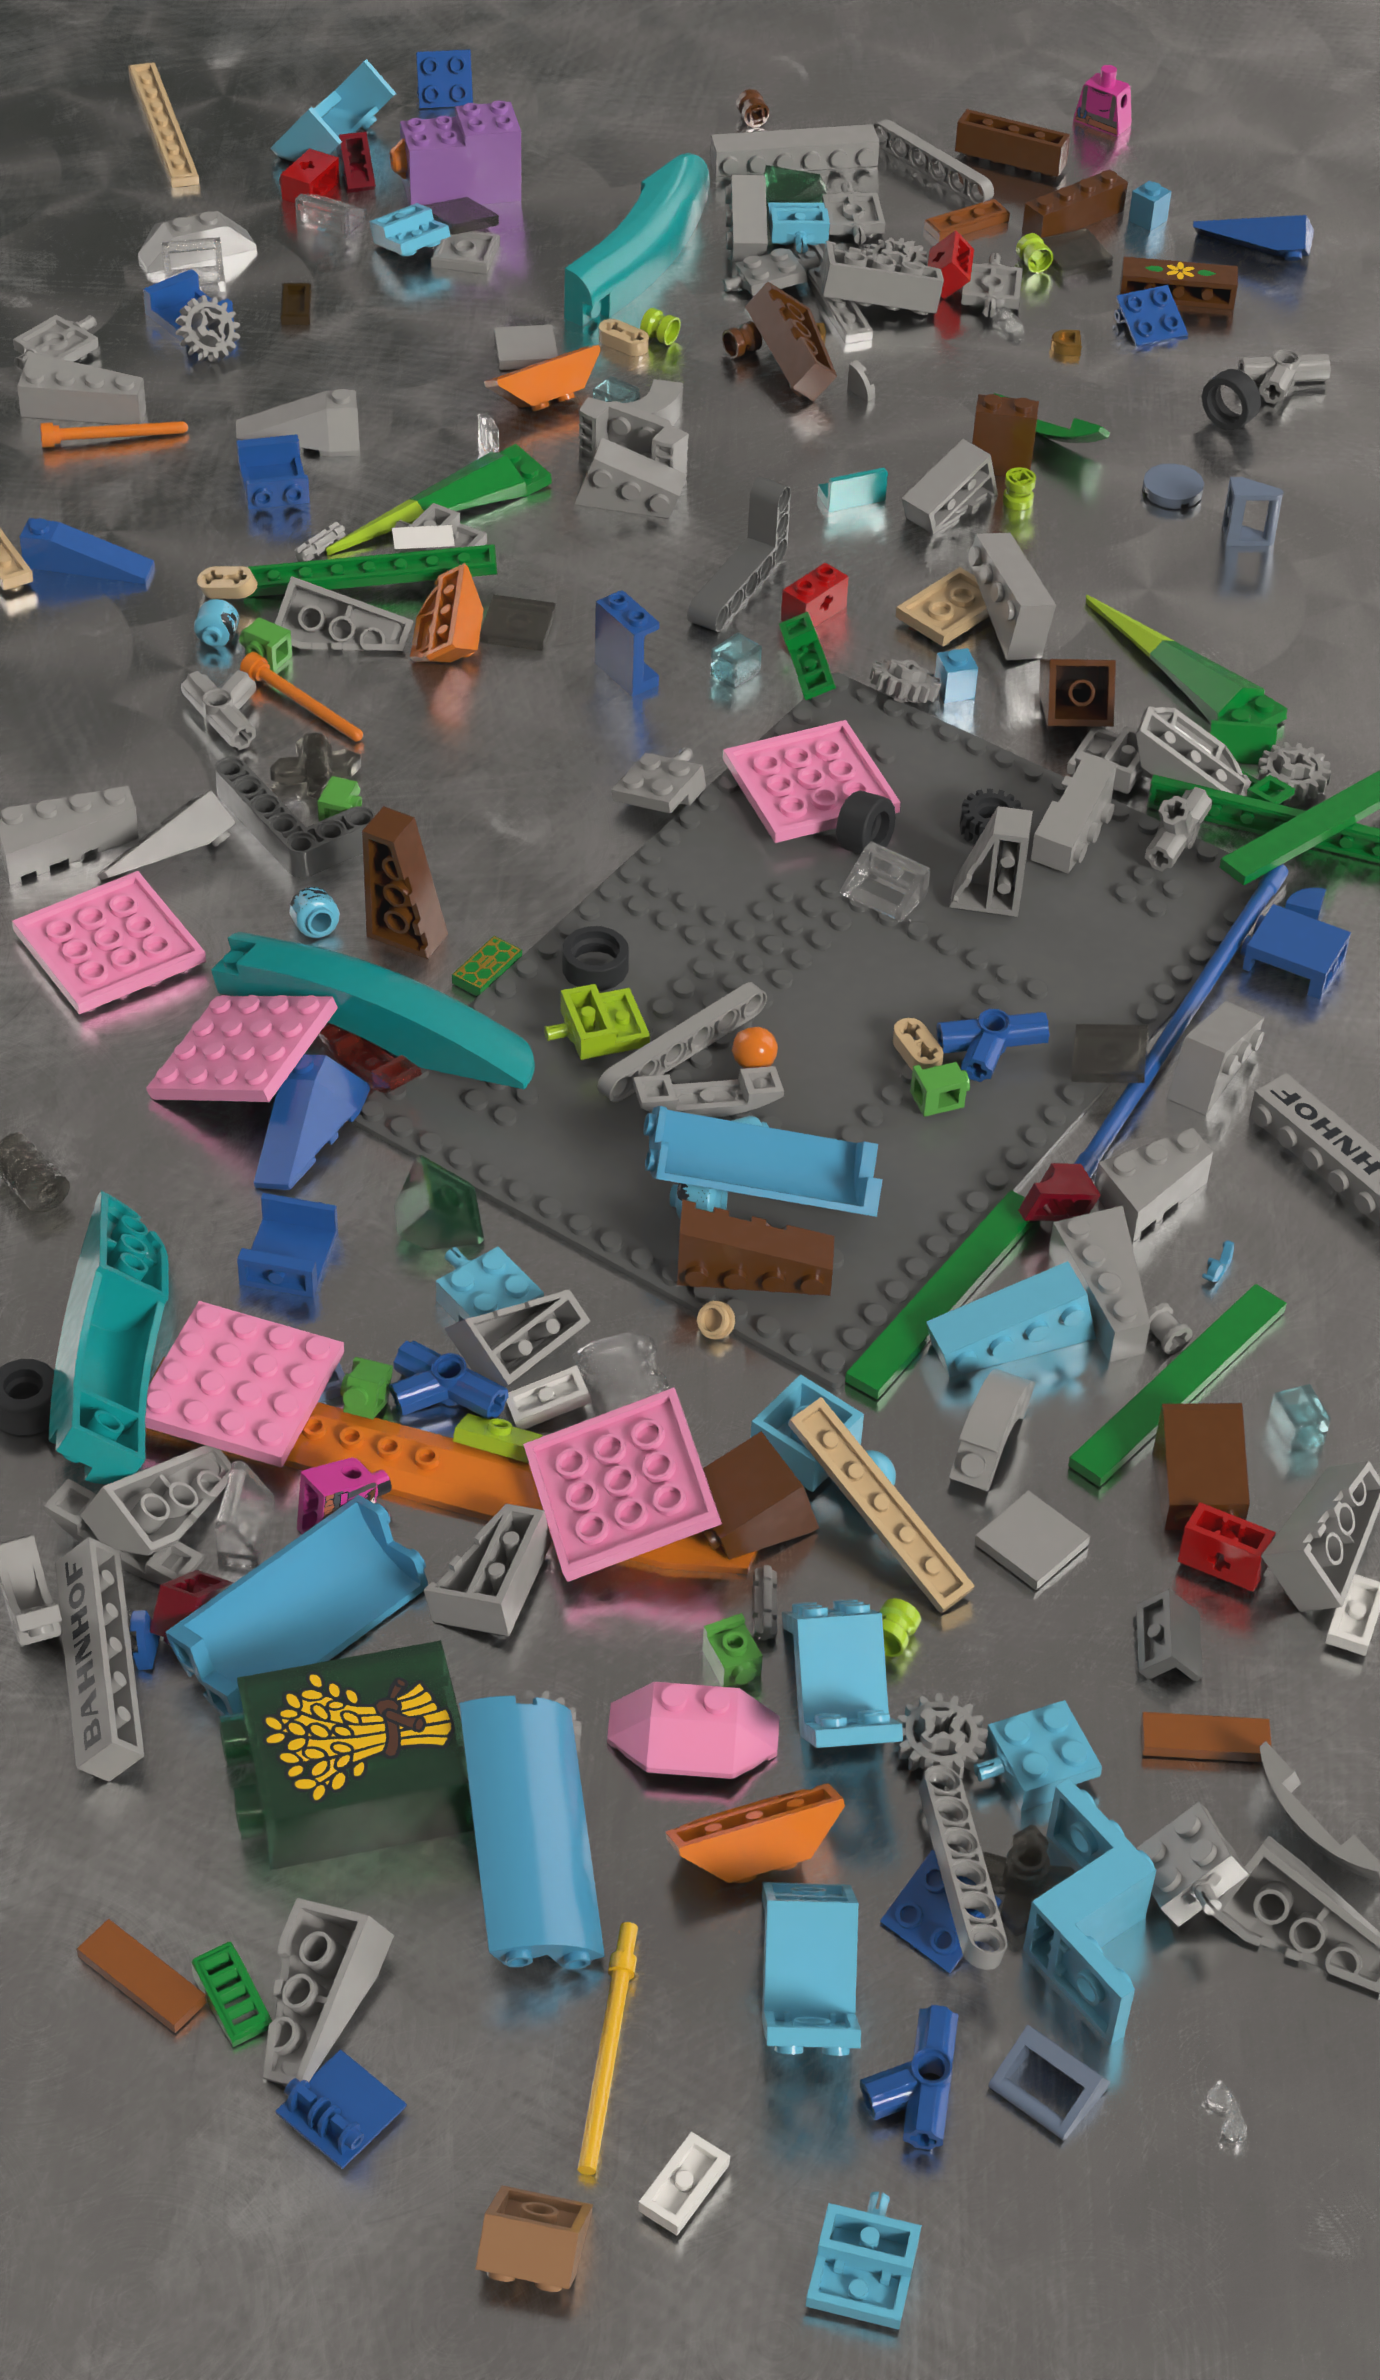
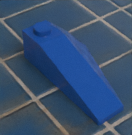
[1193,215,1314,261]
[19,518,155,585]
[254,1054,370,1190]

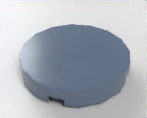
[1142,464,1204,509]

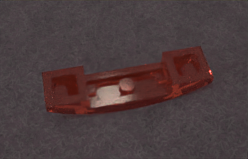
[318,1024,422,1093]

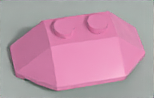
[607,1682,780,1779]

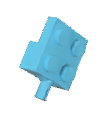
[767,202,830,253]
[369,203,451,256]
[436,1247,544,1322]
[974,1700,1102,1811]
[805,2192,922,2330]

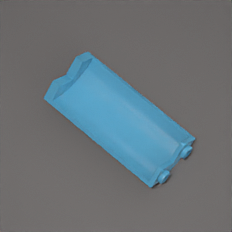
[643,1106,883,1217]
[165,1495,429,1728]
[459,1696,605,1969]

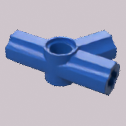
[936,1009,1050,1082]
[389,1340,508,1419]
[860,2005,959,2150]

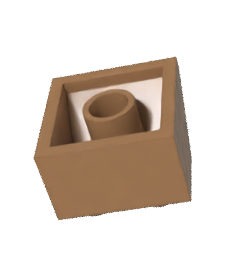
[475,2185,593,2292]

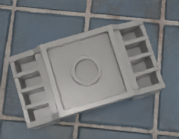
[579,397,689,487]

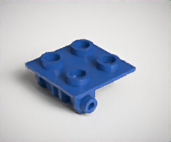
[416,49,473,108]
[1114,285,1188,347]
[880,1850,1003,1973]
[275,2049,407,2169]

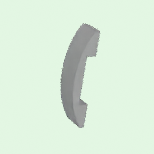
[633,1066,784,1118]
[44,1478,204,1585]
[1260,1741,1380,1882]

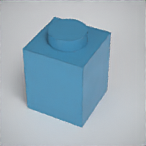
[1128,181,1172,231]
[935,648,978,704]

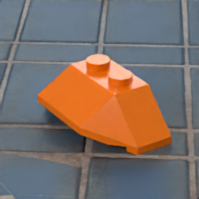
[484,345,601,411]
[410,563,484,663]
[665,1783,845,1883]

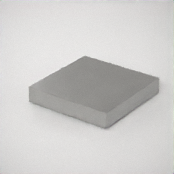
[431,228,500,274]
[494,325,558,370]
[974,1490,1090,1590]

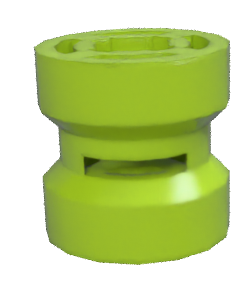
[1016,233,1053,273]
[640,307,681,346]
[1003,467,1036,511]
[879,1598,921,1657]

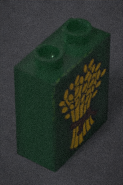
[218,1640,475,1870]

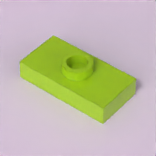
[453,1413,543,1463]

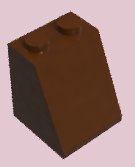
[972,394,1039,477]
[1039,659,1116,727]
[1152,1403,1250,1531]
[702,1431,819,1560]

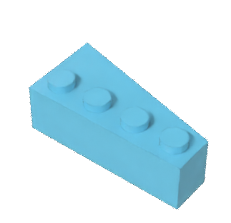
[926,1261,1096,1377]

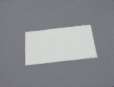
[392,525,455,549]

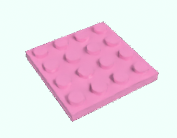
[723,720,901,843]
[12,871,206,1014]
[146,995,338,1102]
[145,1301,344,1468]
[523,1387,722,1582]

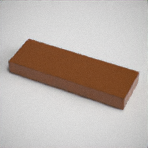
[924,199,1010,242]
[1141,1712,1272,1762]
[76,1919,207,2033]

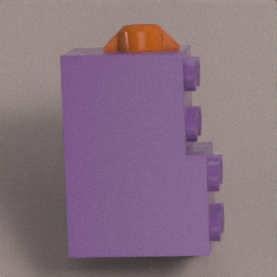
[390,100,521,209]

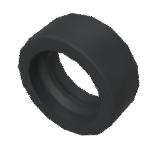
[1201,369,1261,431]
[562,926,629,991]

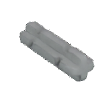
[294,522,345,562]
[753,1565,777,1641]

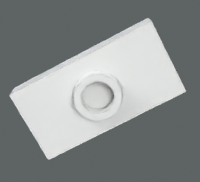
[506,1365,592,1430]
[1325,1574,1380,1656]
[638,2131,730,2236]

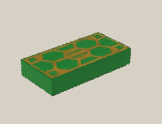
[452,936,522,997]

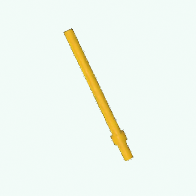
[577,1922,638,2175]

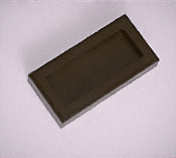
[280,283,312,325]

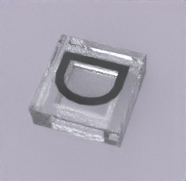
[478,413,499,454]

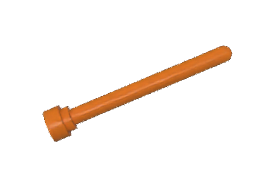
[40,421,188,448]
[240,652,363,742]

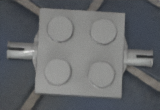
[822,182,886,244]
[723,248,820,296]
[961,253,1023,317]
[13,315,99,369]

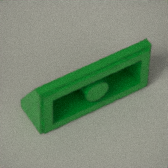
[1209,720,1277,765]

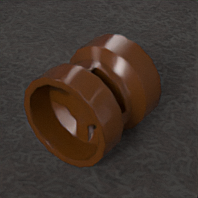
[736,89,770,127]
[722,321,762,359]

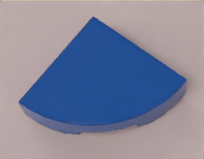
[1285,888,1326,920]
[129,1610,160,1670]

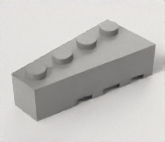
[17,352,146,425]
[968,533,1056,660]
[1049,1206,1150,1363]

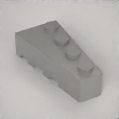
[820,241,944,315]
[0,785,139,886]
[1261,1461,1380,1612]

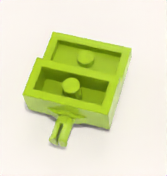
[544,984,651,1060]

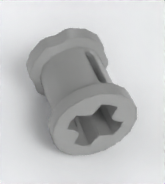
[1148,1303,1193,1354]

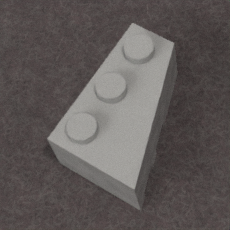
[725,175,768,262]
[574,438,687,519]
[902,439,998,535]
[1031,750,1117,874]
[949,806,1033,917]
[1167,1001,1264,1116]
[1095,1128,1213,1242]
[444,1289,591,1387]
[424,1504,552,1636]

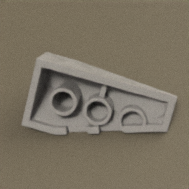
[236,389,360,457]
[275,576,414,652]
[97,790,236,880]
[80,1445,238,1556]
[1213,1835,1380,1993]
[263,1898,394,2086]

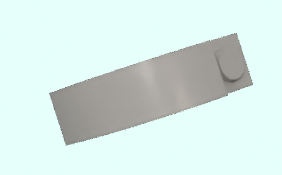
[585,379,683,426]
[949,1369,1036,1491]
[0,1534,62,1646]

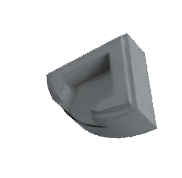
[847,360,875,402]

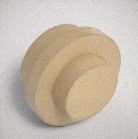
[697,1301,735,1340]

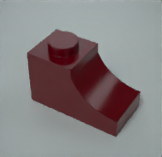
[336,132,376,193]
[1018,1163,1101,1221]
[150,1570,234,1645]

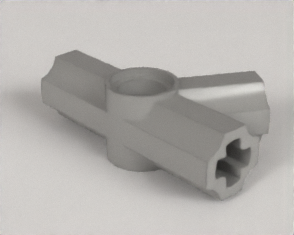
[1238,349,1331,404]
[181,670,256,750]
[1145,787,1212,871]

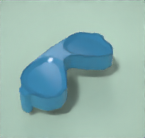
[1202,1240,1235,1282]

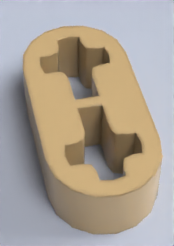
[599,319,649,356]
[197,566,258,599]
[893,1018,944,1070]

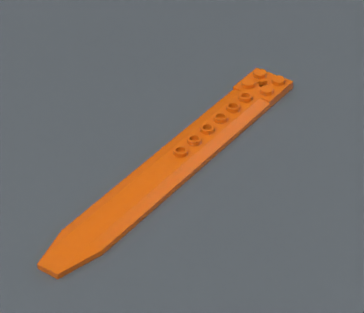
[145,1357,756,1575]

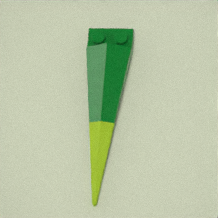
[326,444,552,555]
[1086,595,1288,725]

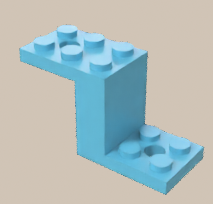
[782,1599,903,1748]
[1023,1778,1156,2045]
[762,1882,861,2056]

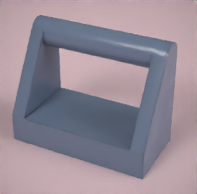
[1221,477,1283,546]
[988,2024,1111,2141]

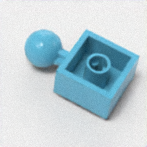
[750,1374,896,1492]

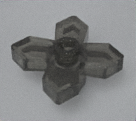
[270,733,362,800]
[983,1825,1076,1936]

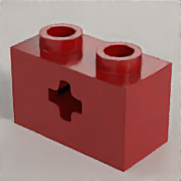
[279,149,340,208]
[928,230,974,299]
[781,563,849,627]
[1177,1502,1276,1592]

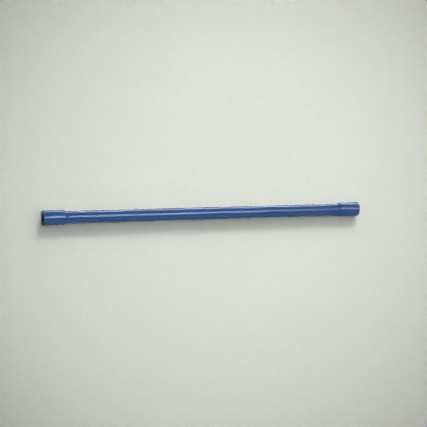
[1074,864,1289,1178]

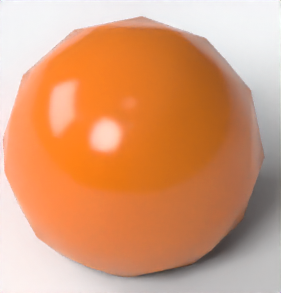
[732,1027,778,1069]

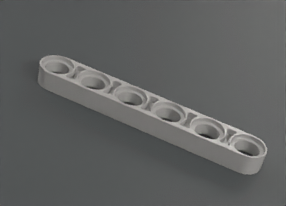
[873,119,994,204]
[597,982,767,1102]
[919,1765,1007,1970]

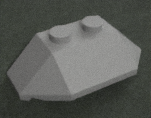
[138,211,257,273]
[1136,706,1251,796]

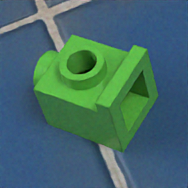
[239,617,292,672]
[317,776,362,822]
[910,1062,970,1117]
[340,1357,393,1419]
[702,1613,763,1687]

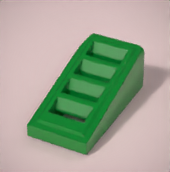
[191,1942,272,2047]

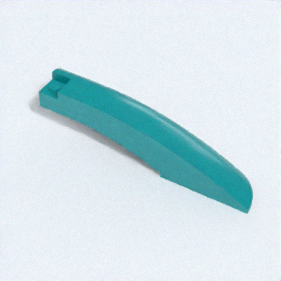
[564,153,710,327]
[211,932,535,1089]
[49,1190,169,1484]

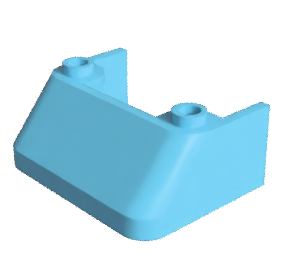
[270,59,396,162]

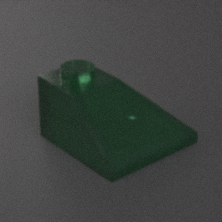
[764,165,828,208]
[394,1154,484,1250]

